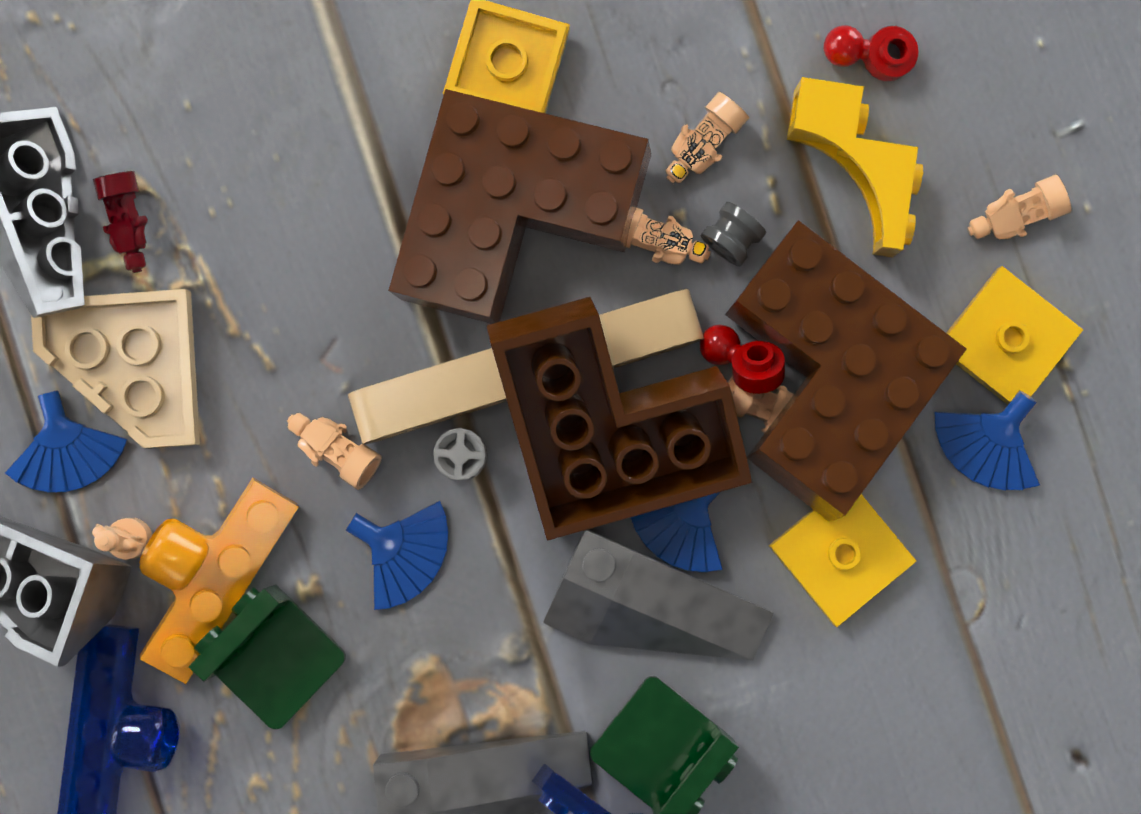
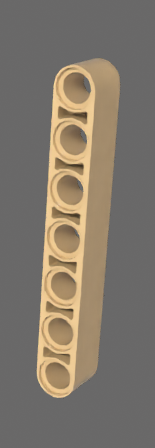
[348,289,704,444]

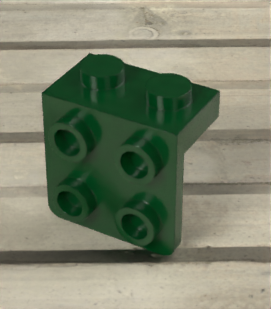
[189,585,346,729]
[590,676,739,814]

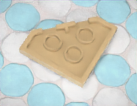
[31,289,200,449]

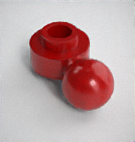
[823,25,919,81]
[699,324,785,394]

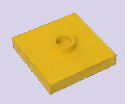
[443,0,570,114]
[946,266,1083,405]
[768,494,916,627]

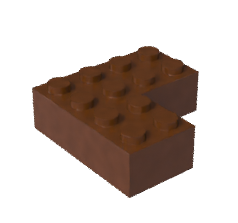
[388,89,651,324]
[725,220,967,521]
[486,297,752,541]

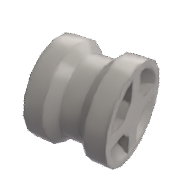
[433,428,488,481]

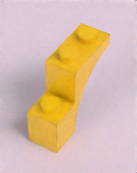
[787,77,923,258]

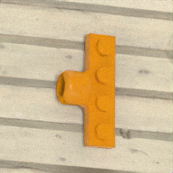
[139,478,299,684]

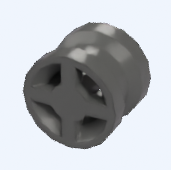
[700,202,767,267]

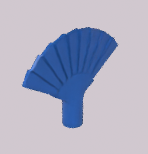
[934,390,1040,491]
[5,391,128,493]
[630,492,723,572]
[346,501,448,610]

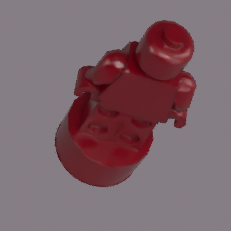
[93,171,148,273]

